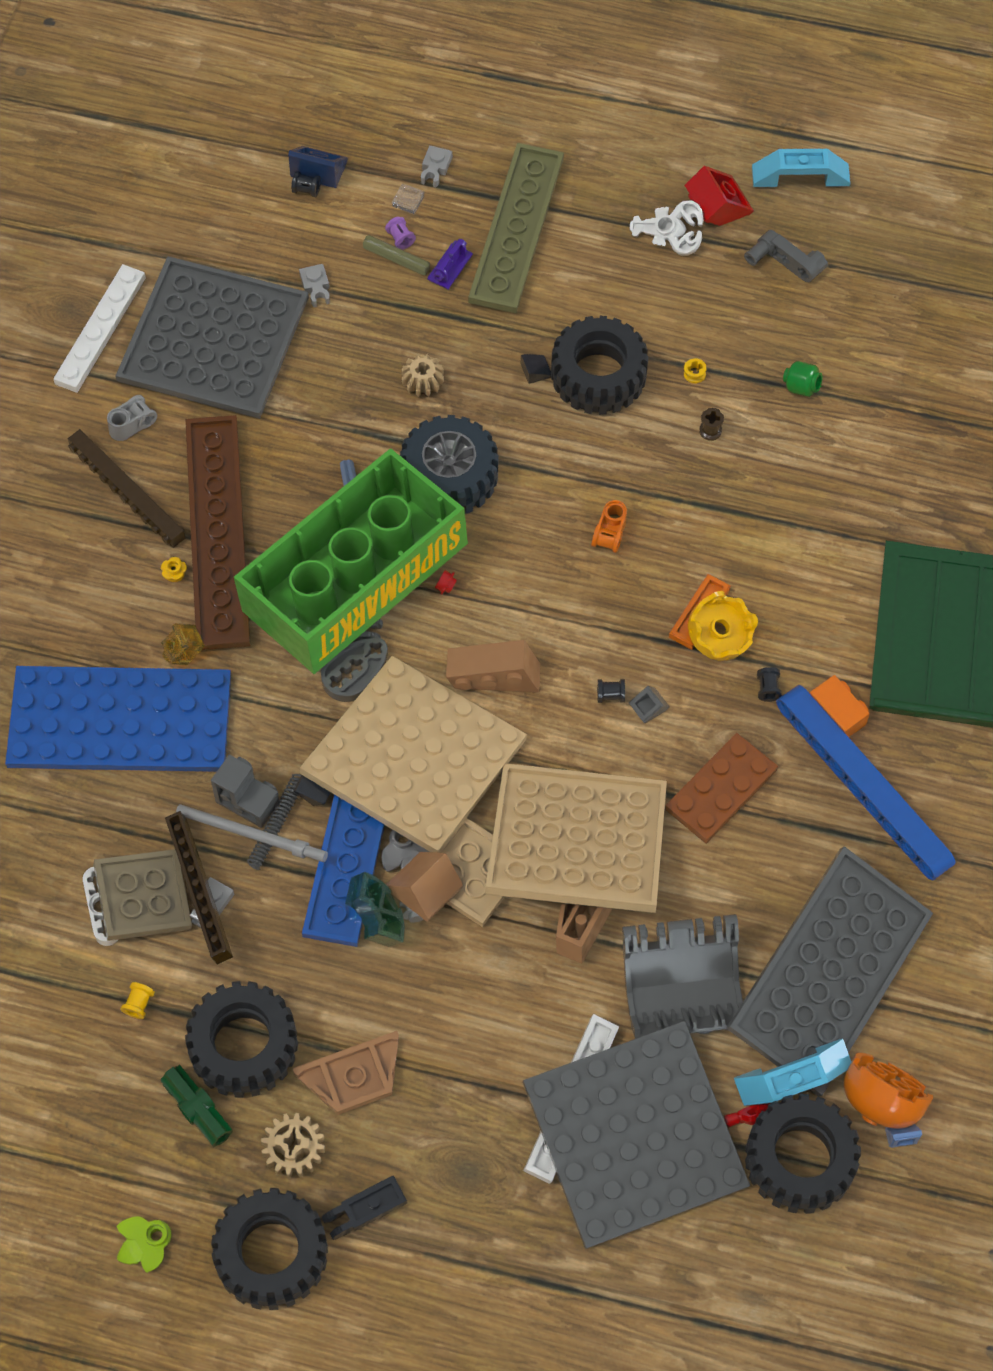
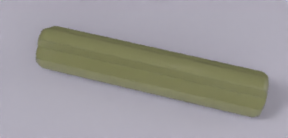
[363,235,430,275]

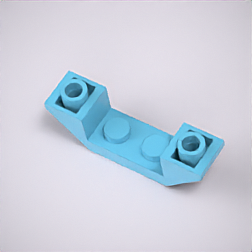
[752,149,850,187]
[734,1038,851,1106]

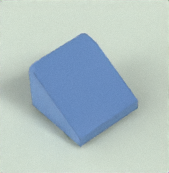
[885,1124,922,1148]

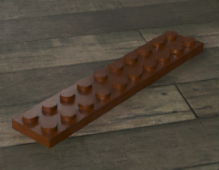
[185,415,251,651]

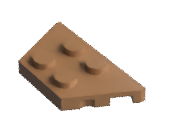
[293,1031,399,1115]

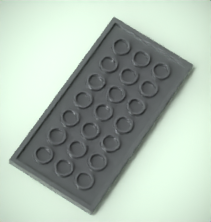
[726,846,933,1096]

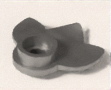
[382,830,429,872]

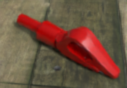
[723,1103,771,1128]

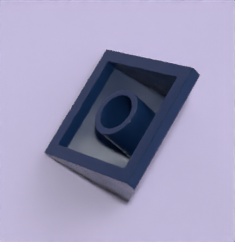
[288,146,348,188]

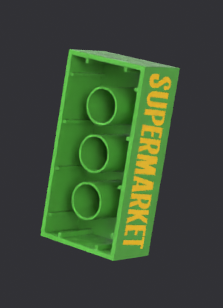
[234,448,468,674]

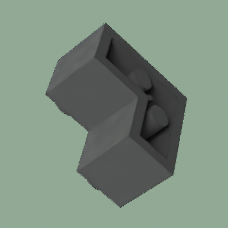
[211,754,279,828]

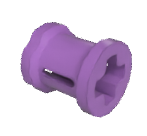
[385,217,416,250]

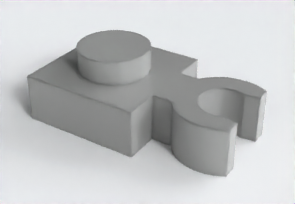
[421,145,453,188]
[299,264,330,307]

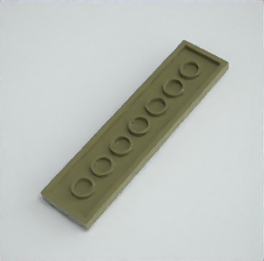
[468,143,564,313]

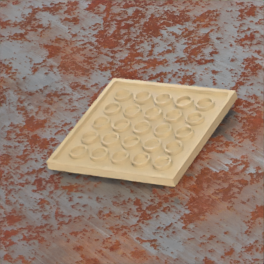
[300,656,527,853]
[485,764,667,913]

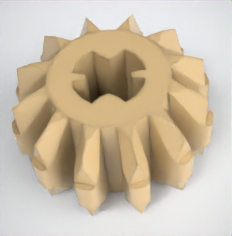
[402,353,444,397]

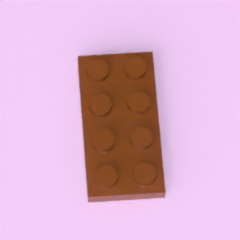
[665,733,778,844]

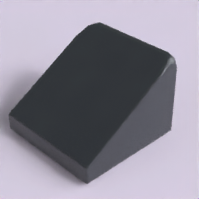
[520,354,551,384]
[294,775,331,806]

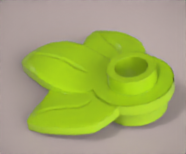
[117,1216,172,1273]

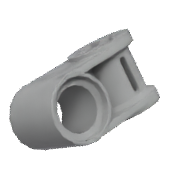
[107,395,158,441]

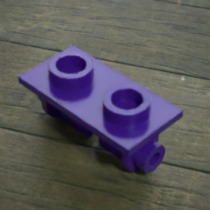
[427,239,473,290]

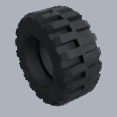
[551,315,649,415]
[185,981,298,1098]
[745,1094,861,1214]
[211,1188,328,1310]

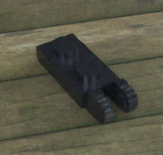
[321,1175,407,1240]

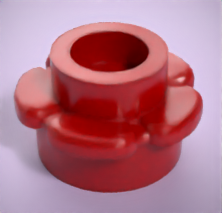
[435,570,457,595]

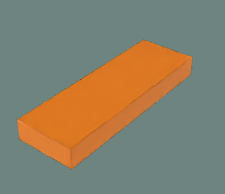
[669,574,731,650]

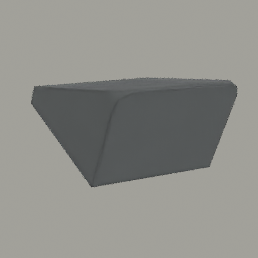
[629,686,670,723]

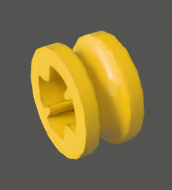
[684,358,706,384]

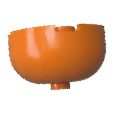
[844,1053,933,1129]

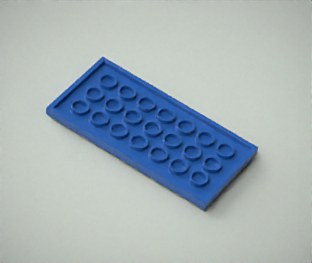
[5,666,231,772]

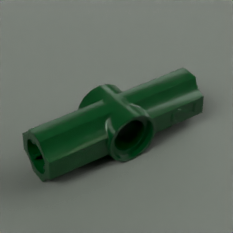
[160,1065,233,1148]

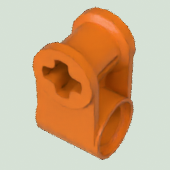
[591,500,627,553]

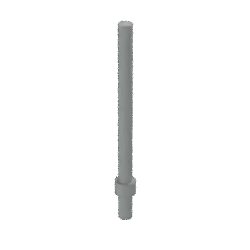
[176,804,328,862]

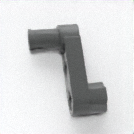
[744,230,828,283]

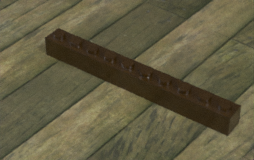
[67,429,186,548]
[165,811,233,965]

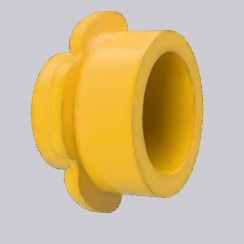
[161,557,187,582]

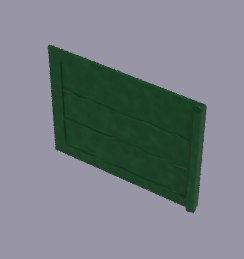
[869,540,993,728]

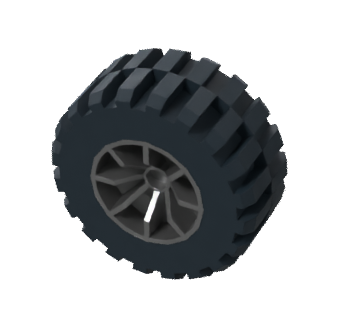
[400,415,499,514]

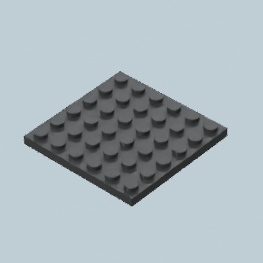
[116,256,309,419]
[522,1021,750,1249]

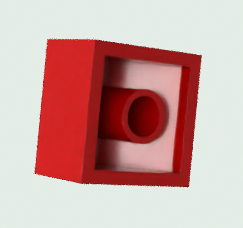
[684,165,754,226]

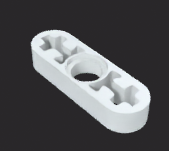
[83,867,118,946]

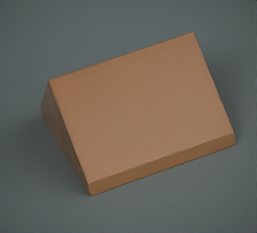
[384,852,463,922]

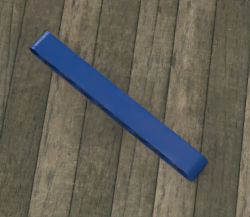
[776,685,956,881]

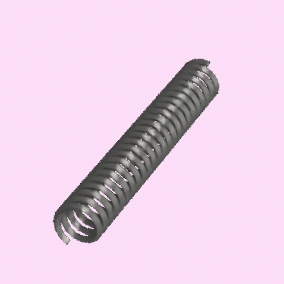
[247,774,301,870]

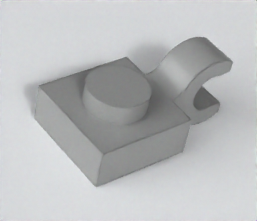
[190,877,234,928]

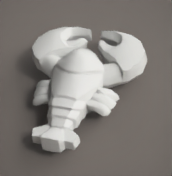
[630,200,704,256]

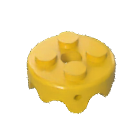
[688,591,758,661]

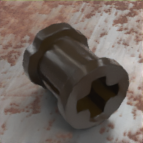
[699,408,724,441]

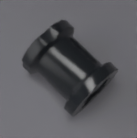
[291,171,321,198]
[757,667,782,702]
[597,679,625,703]

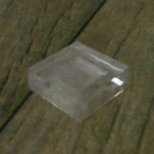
[392,183,425,214]

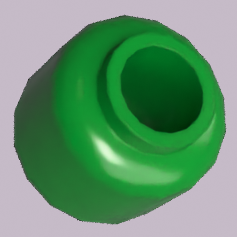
[783,361,823,397]

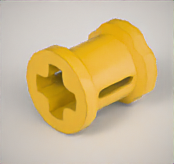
[120,982,155,1019]

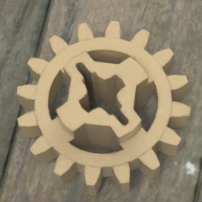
[261,1113,325,1178]

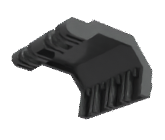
[622,914,743,1039]

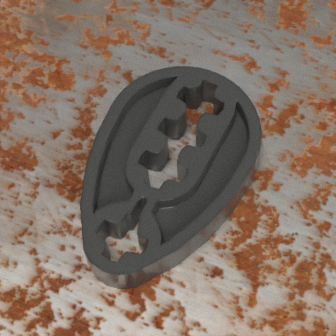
[321,637,388,702]

